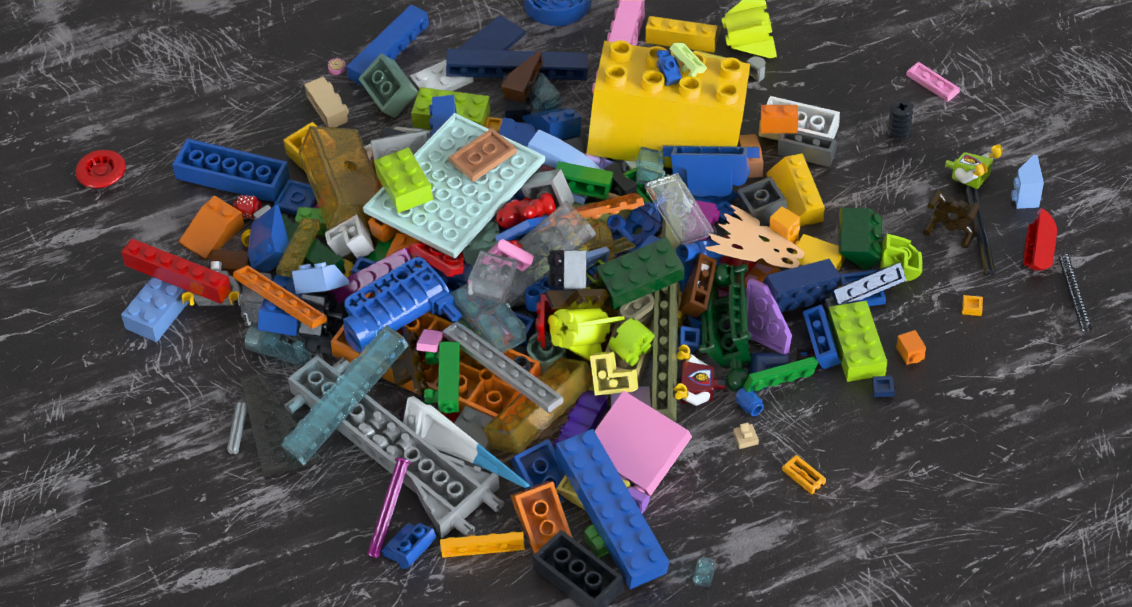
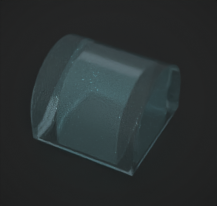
[693,558,715,587]

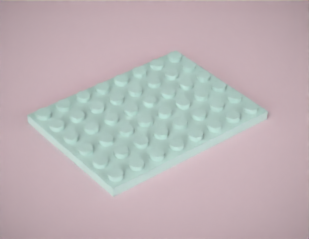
[363,113,545,258]

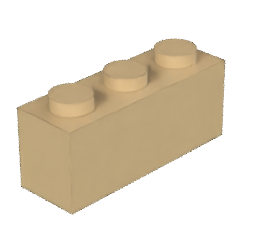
[304,77,349,130]

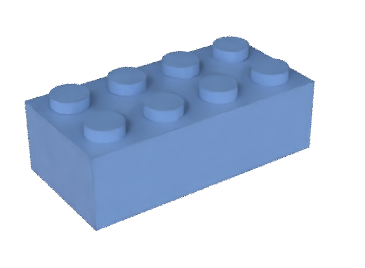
[121,277,190,342]

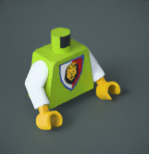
[945,144,1003,189]

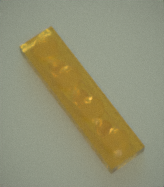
[276,218,321,276]

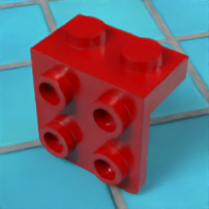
[536,294,559,348]

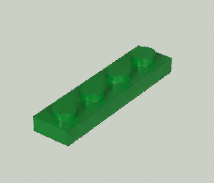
[744,356,819,392]

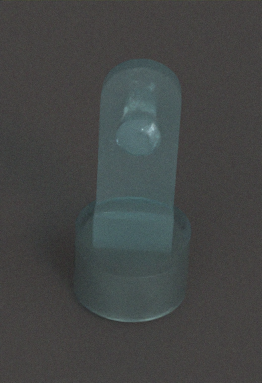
[245,322,309,365]

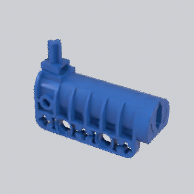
[343,257,462,353]

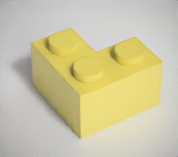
[590,351,638,395]

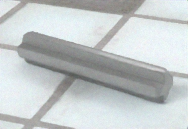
[227,402,247,454]

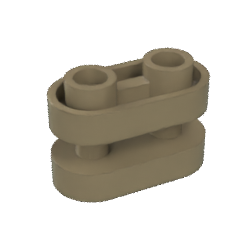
[620,294,654,326]

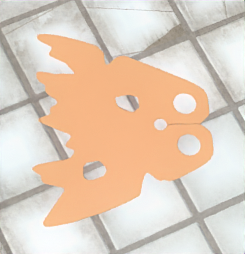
[705,205,804,268]

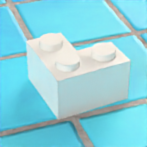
[325,214,374,259]

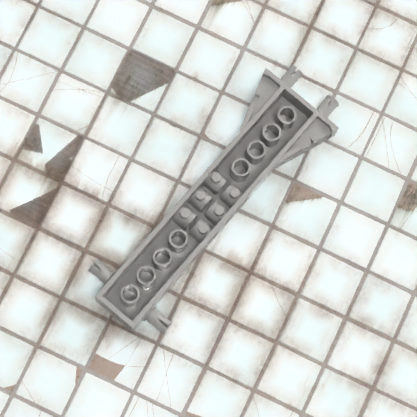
[284,355,504,538]

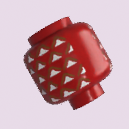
[233,195,261,220]

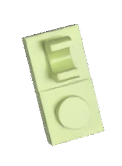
[669,43,707,77]

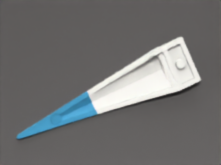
[403,396,530,488]

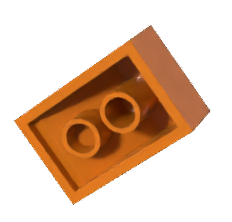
[179,195,245,261]
[510,481,573,554]

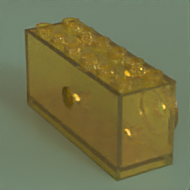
[299,126,381,232]

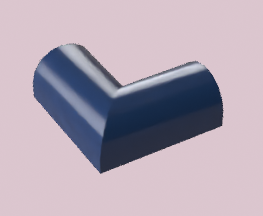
[748,353,788,389]

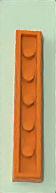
[233,265,327,329]

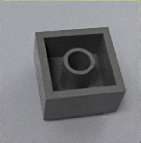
[737,177,788,226]

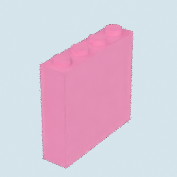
[595,390,692,496]

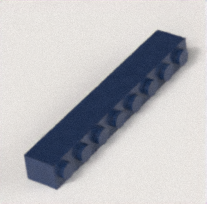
[446,49,588,80]

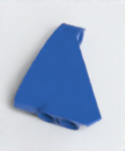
[676,239,723,339]

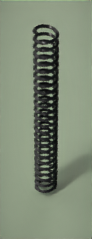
[1059,254,1092,332]

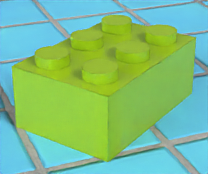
[374,147,433,213]

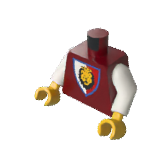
[674,345,726,406]

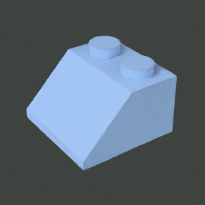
[1011,155,1044,209]
[292,262,350,294]

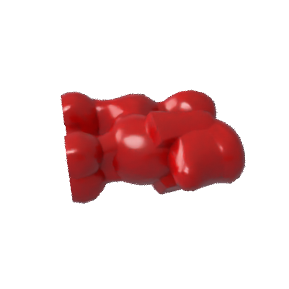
[496,193,556,228]

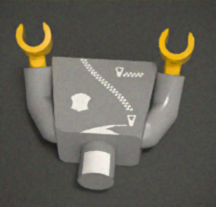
[182,261,242,306]

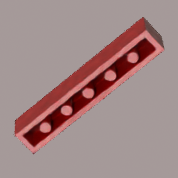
[121,238,232,304]

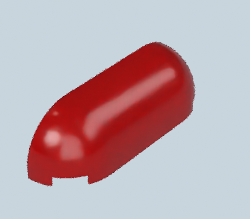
[1023,208,1057,271]

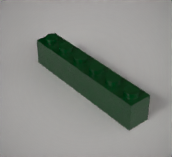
[281,214,346,274]

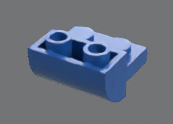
[381,523,436,569]

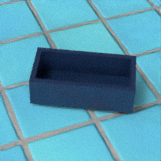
[763,259,841,312]

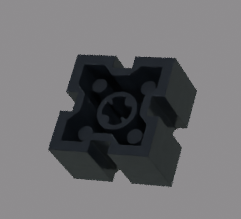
[298,291,344,336]

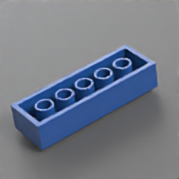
[172,139,290,202]

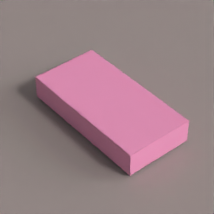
[417,329,443,352]

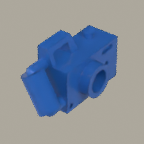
[656,50,682,86]

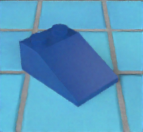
[522,108,582,140]
[247,205,293,272]
[509,439,566,502]

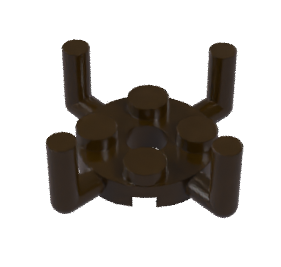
[923,190,980,249]

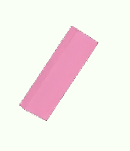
[907,62,960,102]

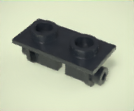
[300,333,335,355]

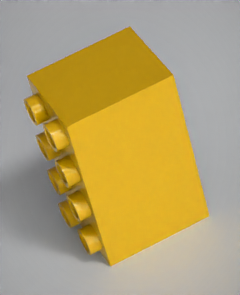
[587,40,750,168]

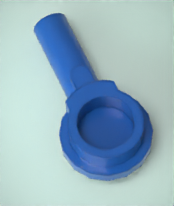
[607,215,635,246]

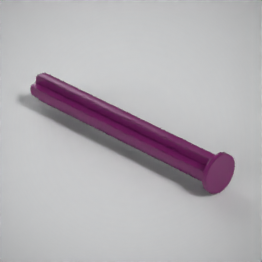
[367,457,411,558]

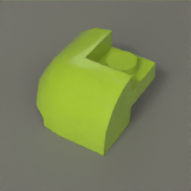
[880,233,922,282]

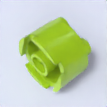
[609,318,654,366]

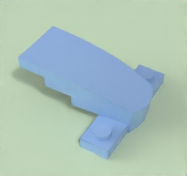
[527,130,604,205]

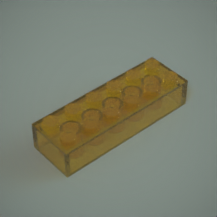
[483,358,593,454]

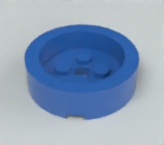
[523,0,592,26]

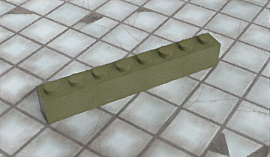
[652,281,679,422]

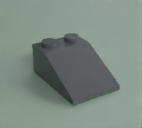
[442,406,502,468]

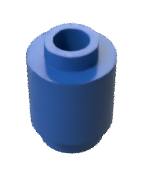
[735,388,764,416]

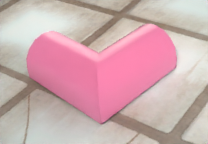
[482,239,534,271]

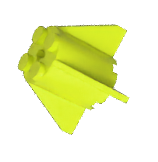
[722,0,777,58]
[548,287,625,362]

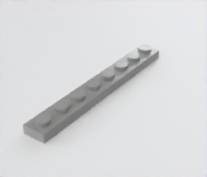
[443,321,563,413]

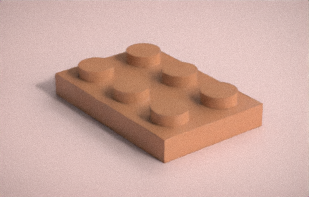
[448,128,517,182]

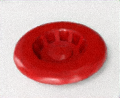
[75,150,126,188]

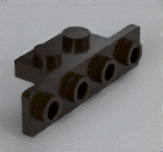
[545,289,612,309]
[389,327,428,398]

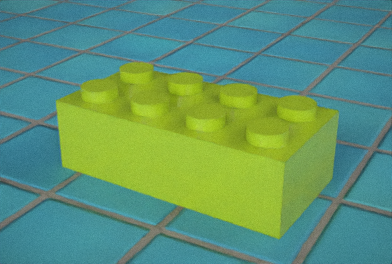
[411,87,491,130]
[828,301,887,382]

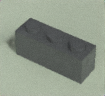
[777,130,836,167]

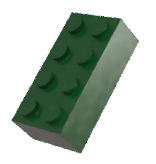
[596,237,684,309]

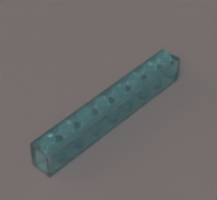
[281,325,409,465]

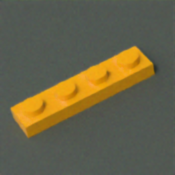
[440,532,525,557]

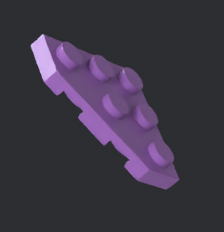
[745,278,792,355]

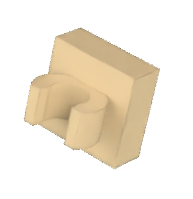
[733,423,759,449]

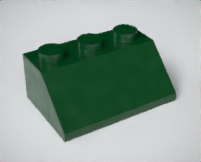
[839,208,882,270]

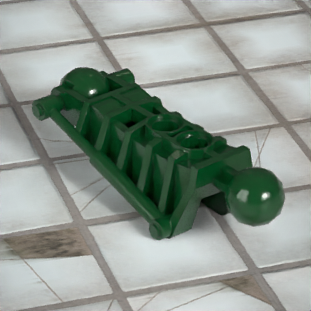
[699,263,752,393]

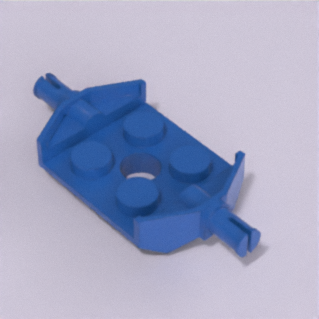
[608,195,666,261]

